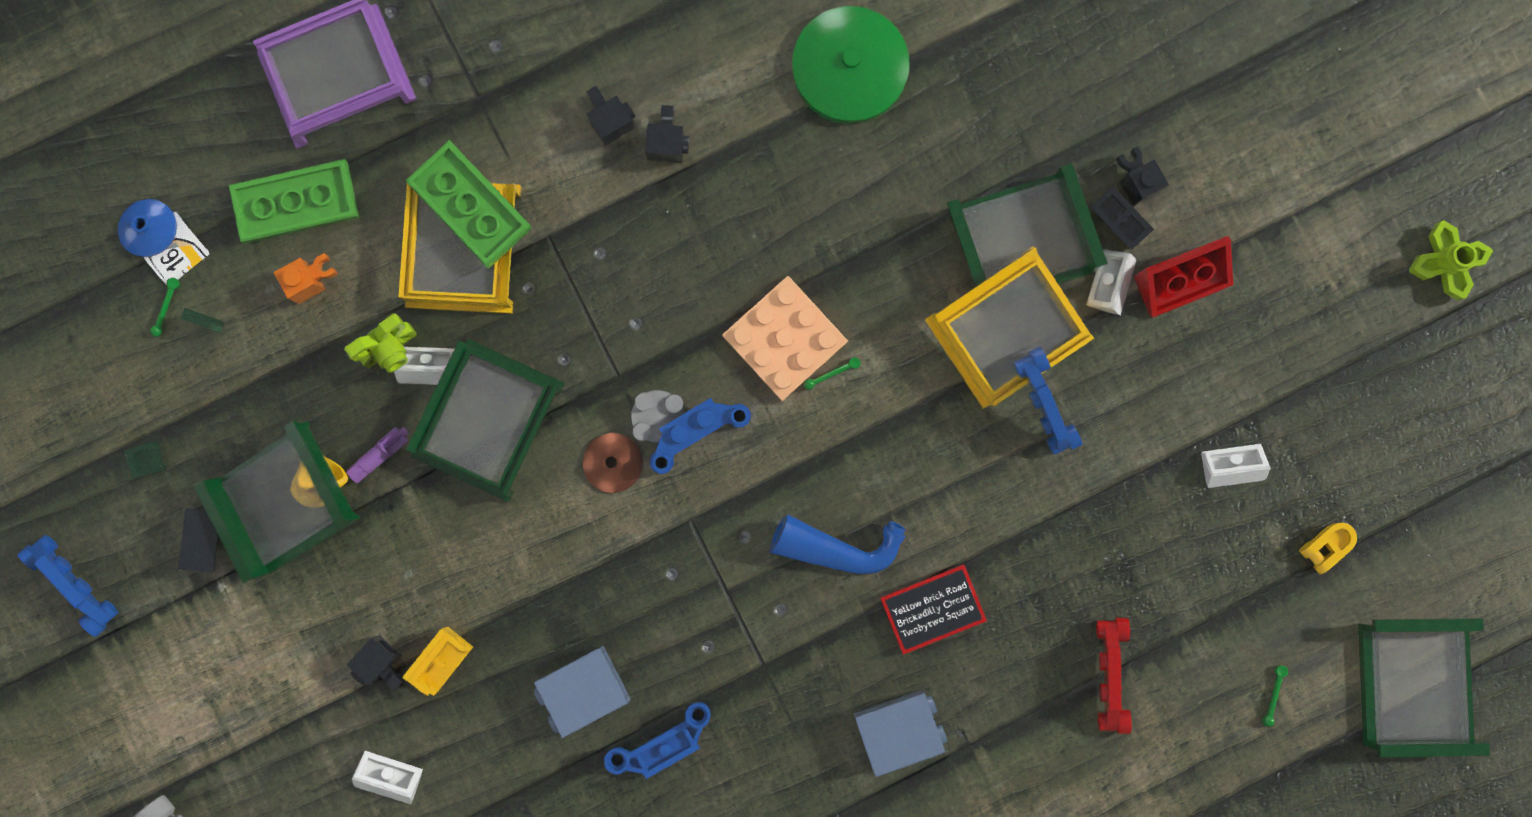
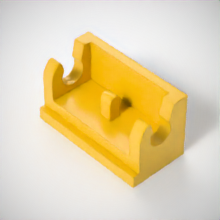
[402,627,473,696]

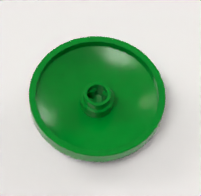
[792,6,909,124]

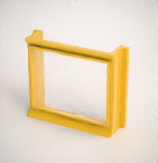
[398,183,521,314]
[924,247,1094,409]

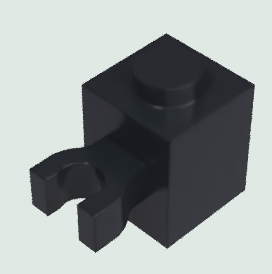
[586,86,635,146]
[645,105,690,163]
[1115,146,1169,207]
[347,635,406,691]

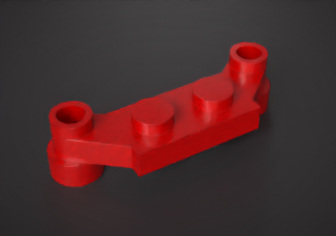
[1096,618,1132,734]

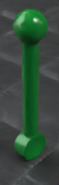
[150,277,180,337]
[803,357,861,390]
[1262,665,1288,727]

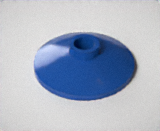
[118,199,177,257]

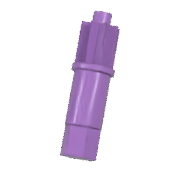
[346,427,410,484]

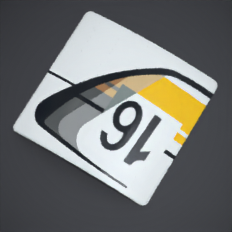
[143,212,209,285]

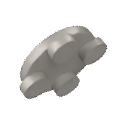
[631,390,684,442]

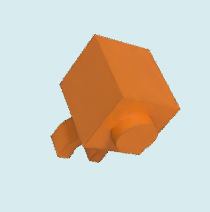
[273,253,338,304]

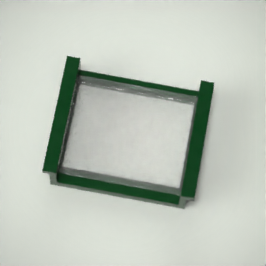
[947,163,1108,309]
[406,339,565,502]
[194,421,361,583]
[1358,618,1490,757]

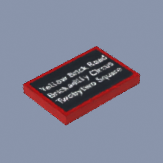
[880,564,987,655]

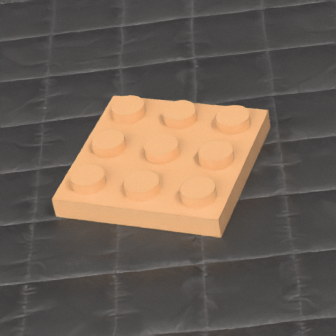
[722,276,848,401]

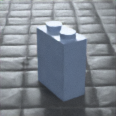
[534,646,631,738]
[853,690,948,777]

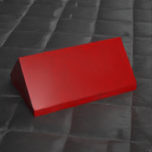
[1133,236,1233,318]

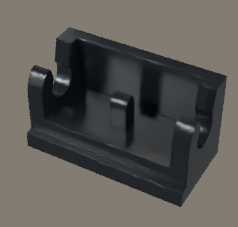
[1090,186,1154,250]
[178,508,219,572]

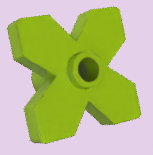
[1409,220,1493,301]
[344,313,417,373]

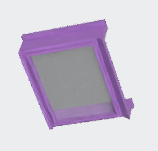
[253,0,417,149]

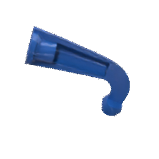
[769,514,906,574]

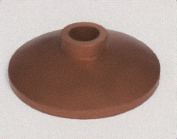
[583,433,643,493]

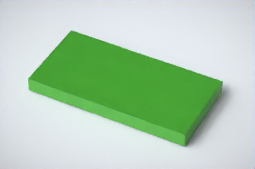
[405,140,533,269]
[229,159,359,244]

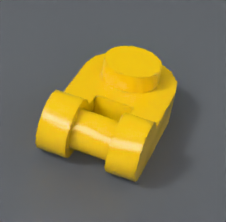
[1299,523,1357,575]

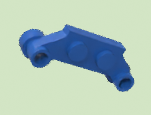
[1013,347,1083,455]
[650,398,751,474]
[18,535,119,637]
[604,702,711,779]

